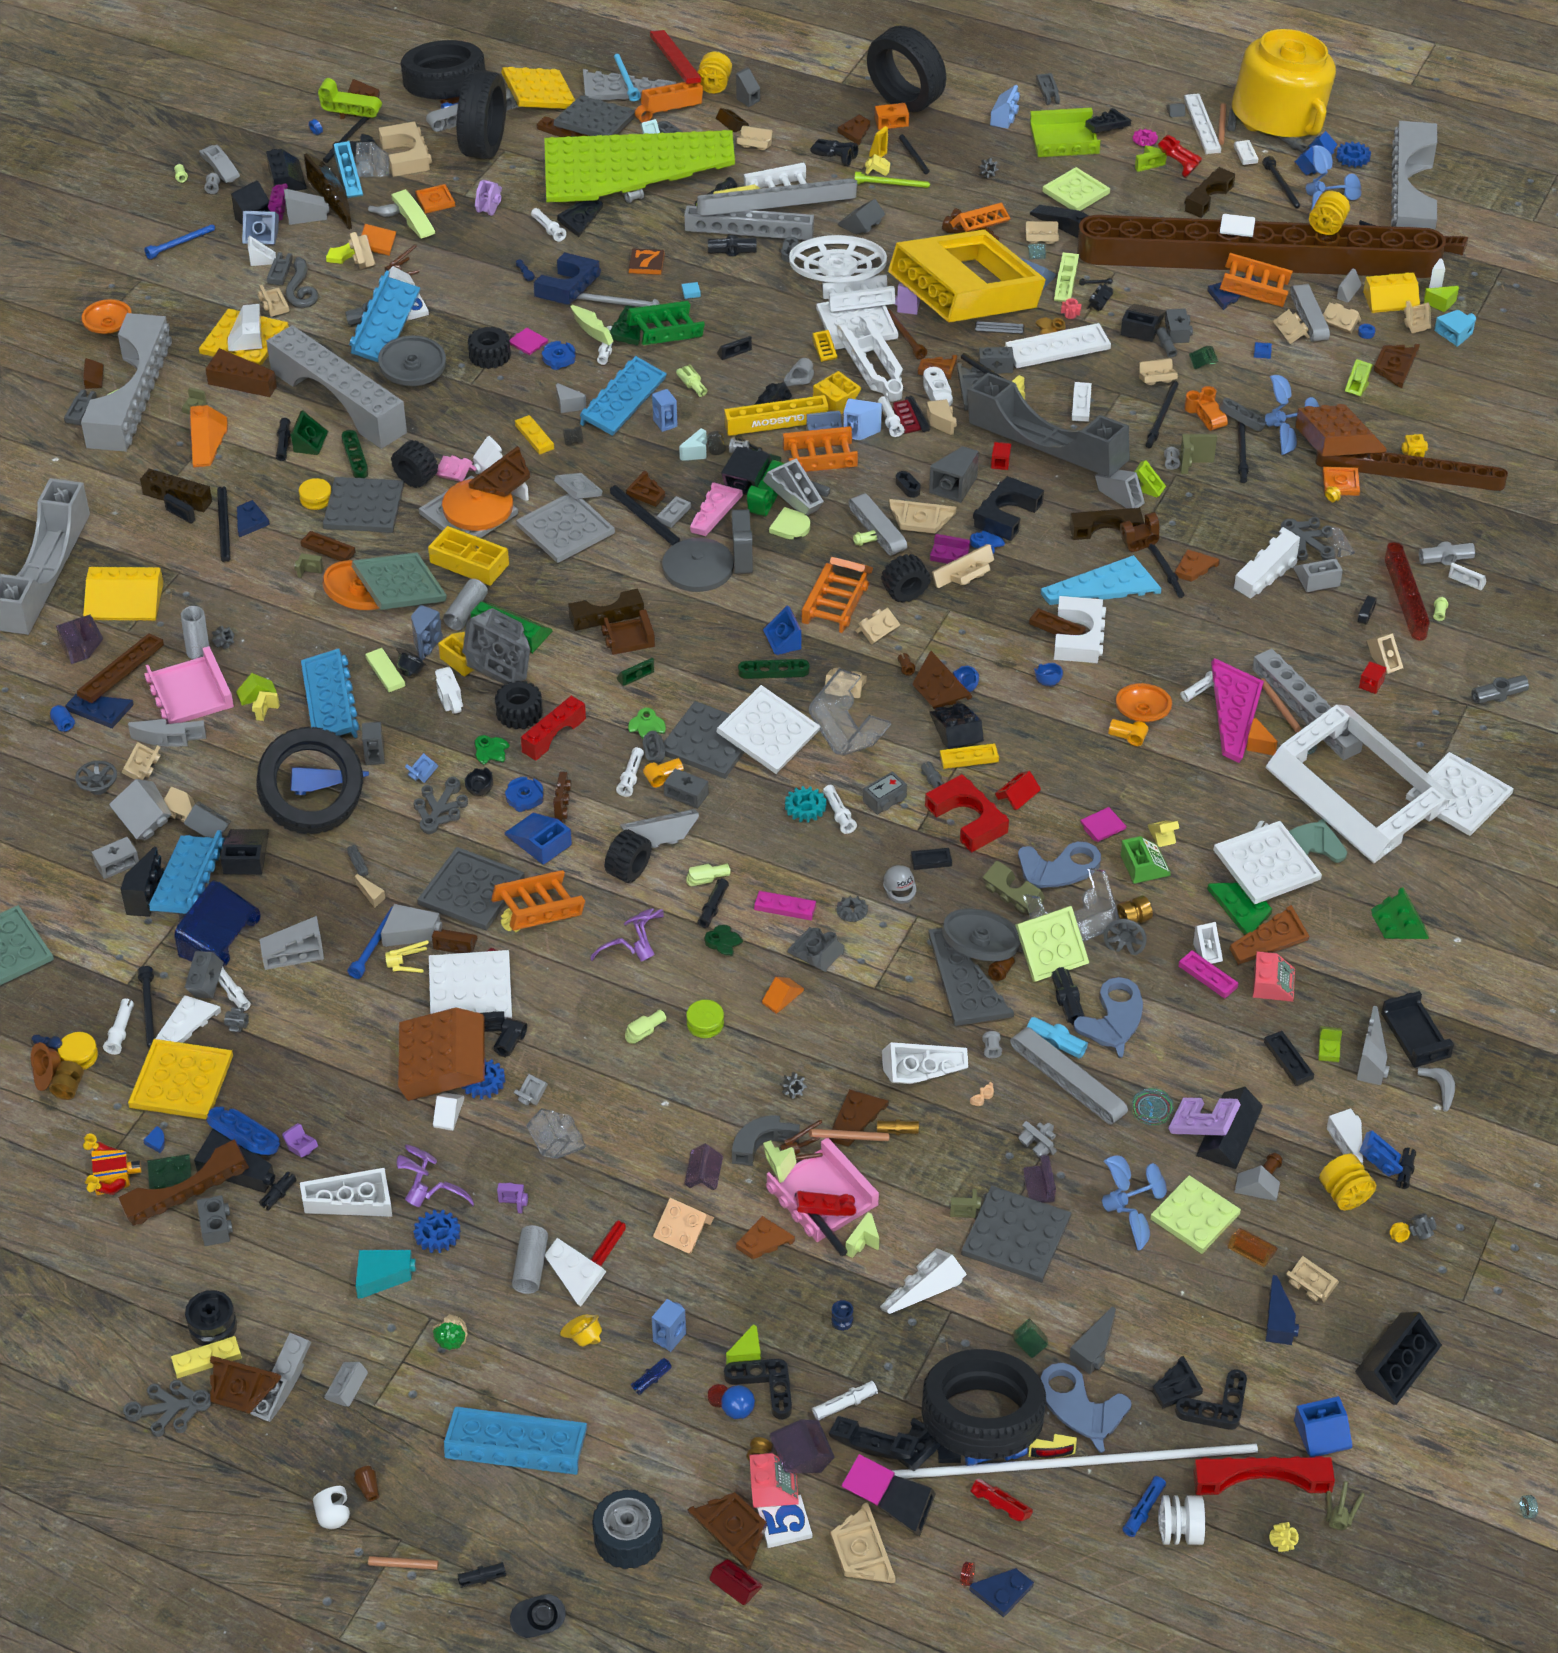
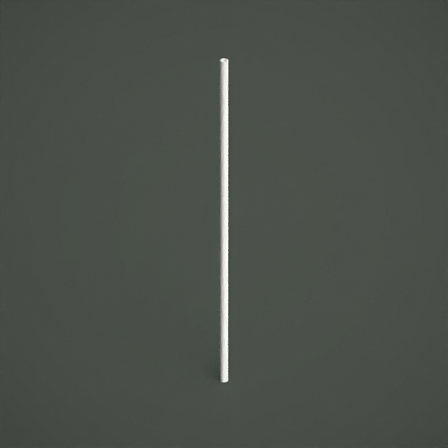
[892,1444,1258,1479]

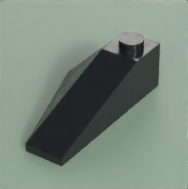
[1030,205,1089,238]

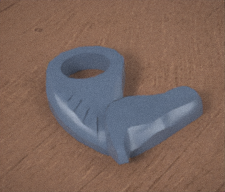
[1018,842,1101,889]
[1074,977,1143,1058]

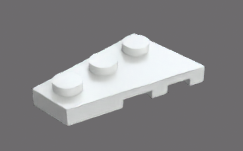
[155,995,221,1043]
[545,1238,606,1307]

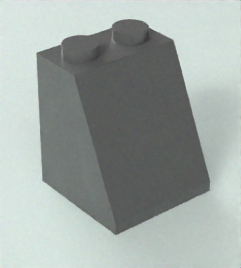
[929,446,979,503]

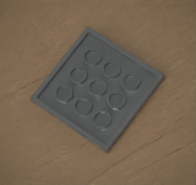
[554,96,636,136]
[323,477,404,533]
[663,701,745,779]
[417,847,525,931]
[961,1186,1071,1283]

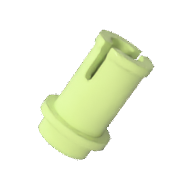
[174,164,188,183]
[853,530,877,546]
[1433,597,1449,621]

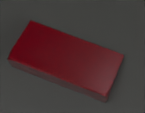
[710,1559,763,1605]

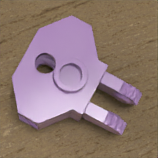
[475,180,502,216]

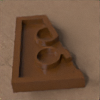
[553,772,571,823]
[829,1089,889,1147]

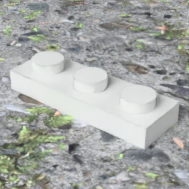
[1072,382,1092,422]

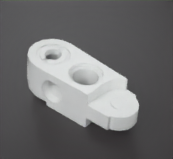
[923,367,953,406]
[435,666,463,714]

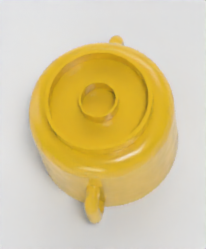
[1232,29,1336,137]

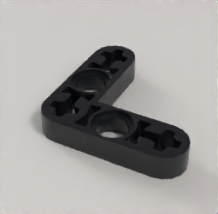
[724,1359,792,1420]
[1175,1369,1247,1430]

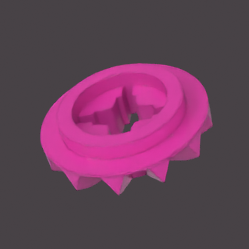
[1133,128,1158,146]

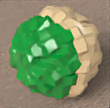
[432,1314,468,1350]

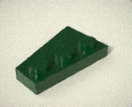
[609,305,641,346]

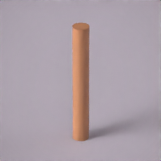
[368,1556,439,1570]

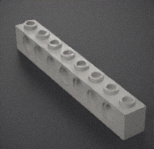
[684,206,814,240]
[1252,648,1363,760]

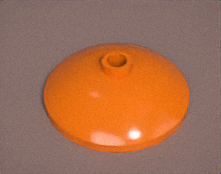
[82,299,132,334]
[1116,683,1172,722]

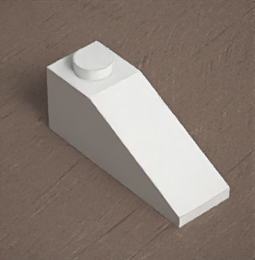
[1326,1109,1363,1165]

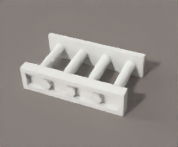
[744,163,807,188]
[822,275,895,312]

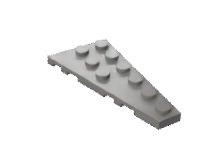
[583,69,676,100]

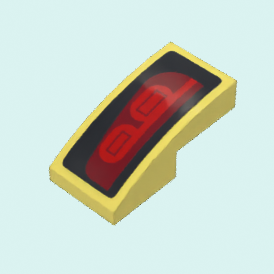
[1029,1434,1077,1459]

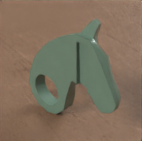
[1289,819,1347,863]

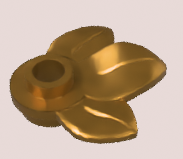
[1035,317,1066,335]

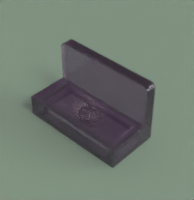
[684,1143,723,1190]
[1023,1155,1056,1203]

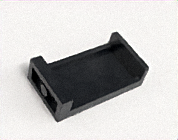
[1381,991,1454,1068]

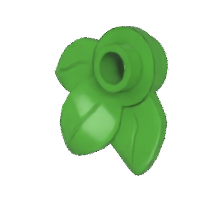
[628,708,666,739]

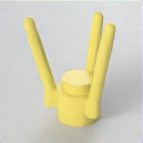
[385,940,429,973]

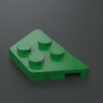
[1207,883,1272,936]
[1371,887,1429,939]

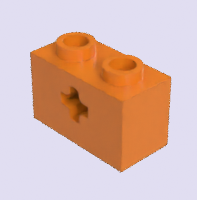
[875,103,909,130]

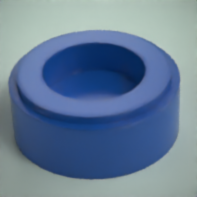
[309,119,323,135]
[1358,324,1375,339]

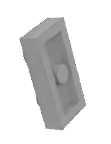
[657,496,691,528]

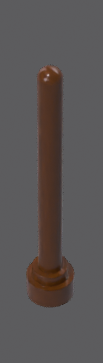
[887,309,927,359]

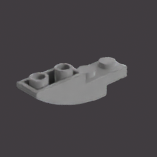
[199,145,240,183]
[128,719,206,747]
[250,1333,311,1422]

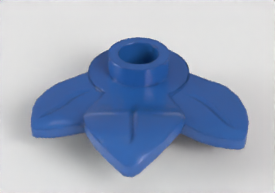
[970,531,1005,554]

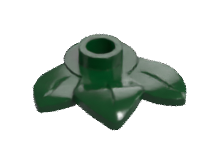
[704,925,743,956]

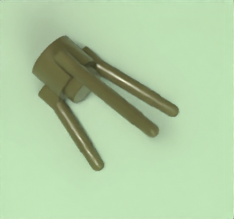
[1326,1481,1365,1530]

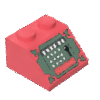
[1253,952,1295,1002]
[750,1453,799,1508]

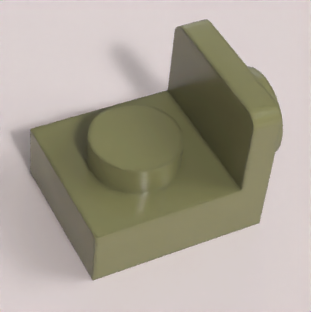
[182,388,207,414]
[294,553,324,578]
[950,1189,981,1218]

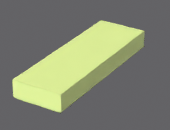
[365,648,405,692]

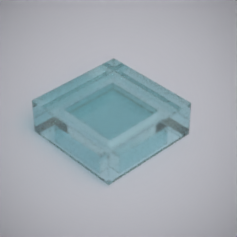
[1028,244,1046,259]

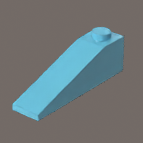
[334,141,363,198]

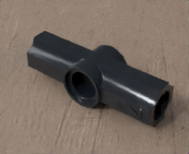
[708,235,757,257]
[1051,967,1084,1025]

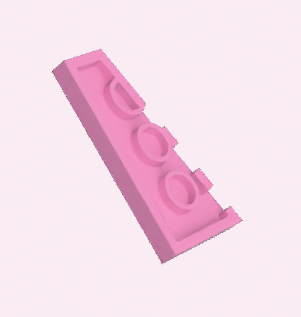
[690,483,743,536]

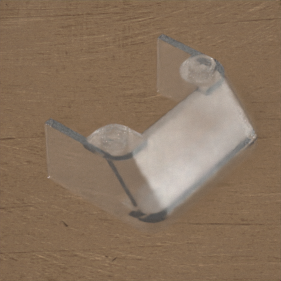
[809,668,891,756]
[1023,868,1119,942]

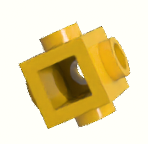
[1401,434,1428,457]

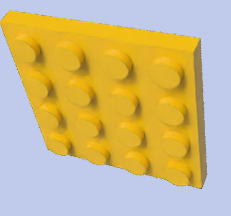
[501,67,575,109]
[199,308,289,366]
[128,1039,233,1119]

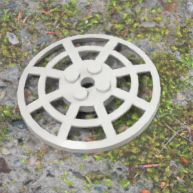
[789,235,887,283]

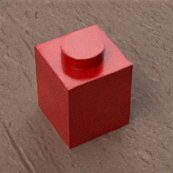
[991,442,1011,470]
[1359,661,1387,694]

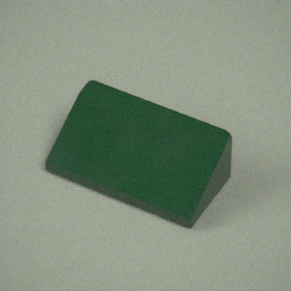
[617,658,654,686]

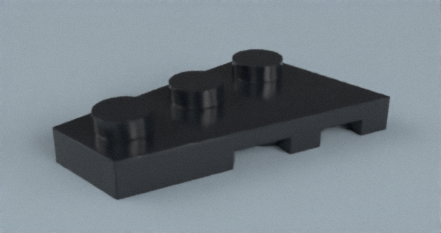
[1085,108,1132,133]
[557,199,603,237]

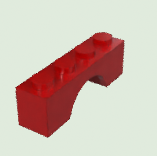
[521,695,586,761]

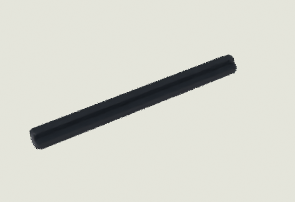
[610,485,680,546]
[217,486,231,562]

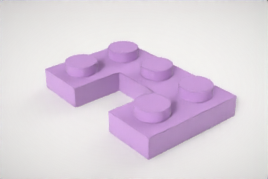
[1168,1098,1241,1136]

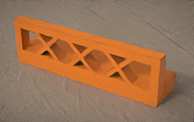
[950,202,1011,232]

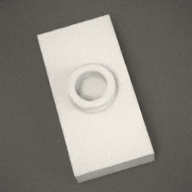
[1234,140,1258,165]

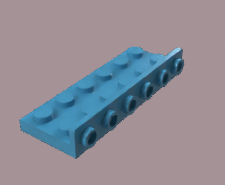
[349,270,420,362]
[580,356,667,436]
[301,649,360,738]
[149,830,225,914]
[444,1407,587,1475]

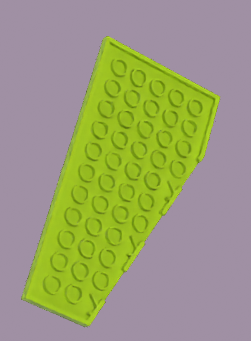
[544,130,735,202]

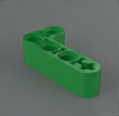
[747,460,785,517]

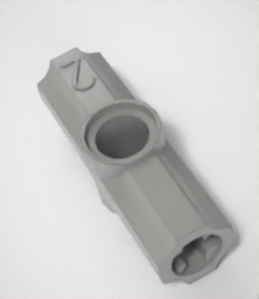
[1418,542,1475,565]

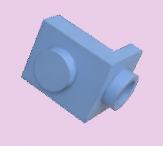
[405,753,438,783]

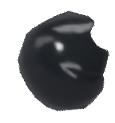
[464,767,493,796]

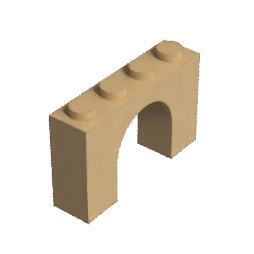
[378,121,432,177]

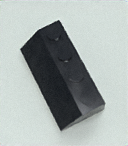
[1355,1312,1442,1405]

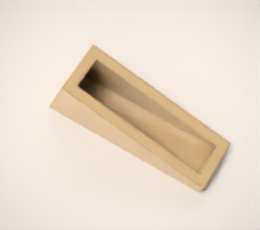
[355,874,385,908]

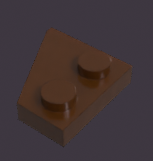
[838,114,870,145]
[626,470,665,507]

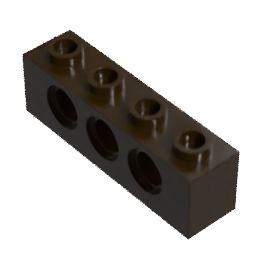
[140,469,213,513]

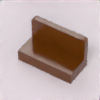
[432,929,478,953]

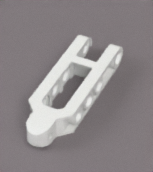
[837,316,903,402]

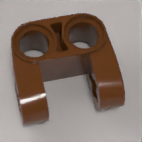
[1120,512,1160,552]

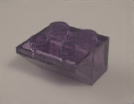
[56,614,103,664]
[770,1419,835,1473]

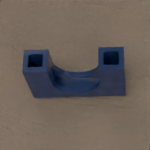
[534,253,601,305]

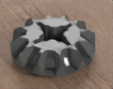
[836,895,868,922]

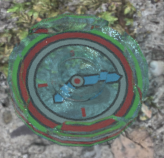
[1132,1088,1174,1125]

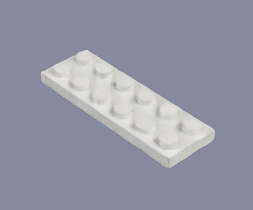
[1005,323,1111,368]

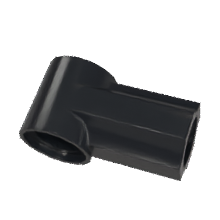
[494,1017,527,1058]

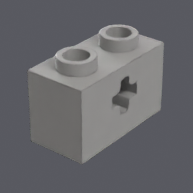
[92,837,139,879]

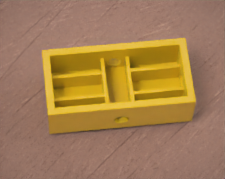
[428,526,509,586]

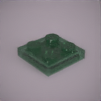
[147,1154,192,1189]

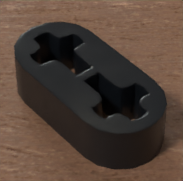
[896,471,921,498]
[1358,595,1377,625]

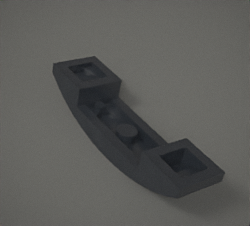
[829,1416,920,1459]

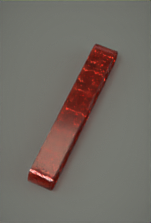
[1385,542,1430,641]

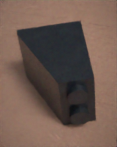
[721,446,772,495]

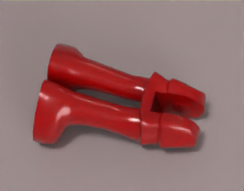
[1158,135,1203,178]

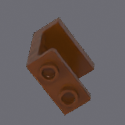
[601,609,655,655]

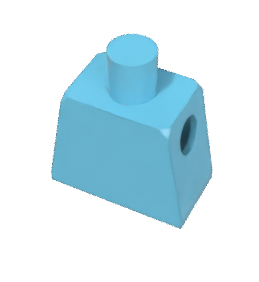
[1434,310,1476,346]

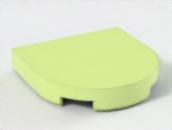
[769,507,810,539]

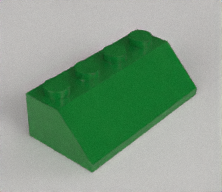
[470,601,553,654]

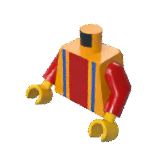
[83,1133,142,1195]

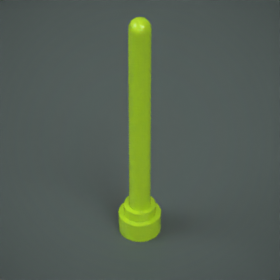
[855,171,930,188]

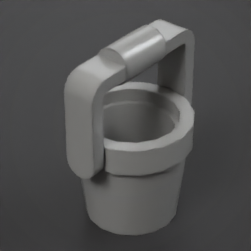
[784,358,814,386]

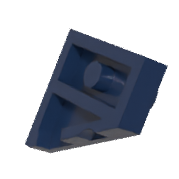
[237,500,270,537]
[969,1568,1034,1618]

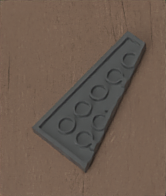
[928,928,1014,1026]

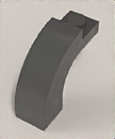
[732,1115,800,1166]

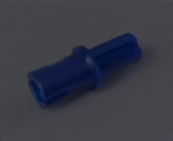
[631,1358,672,1395]

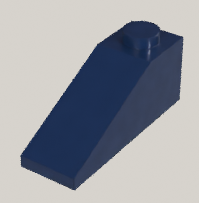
[1265,1275,1299,1345]

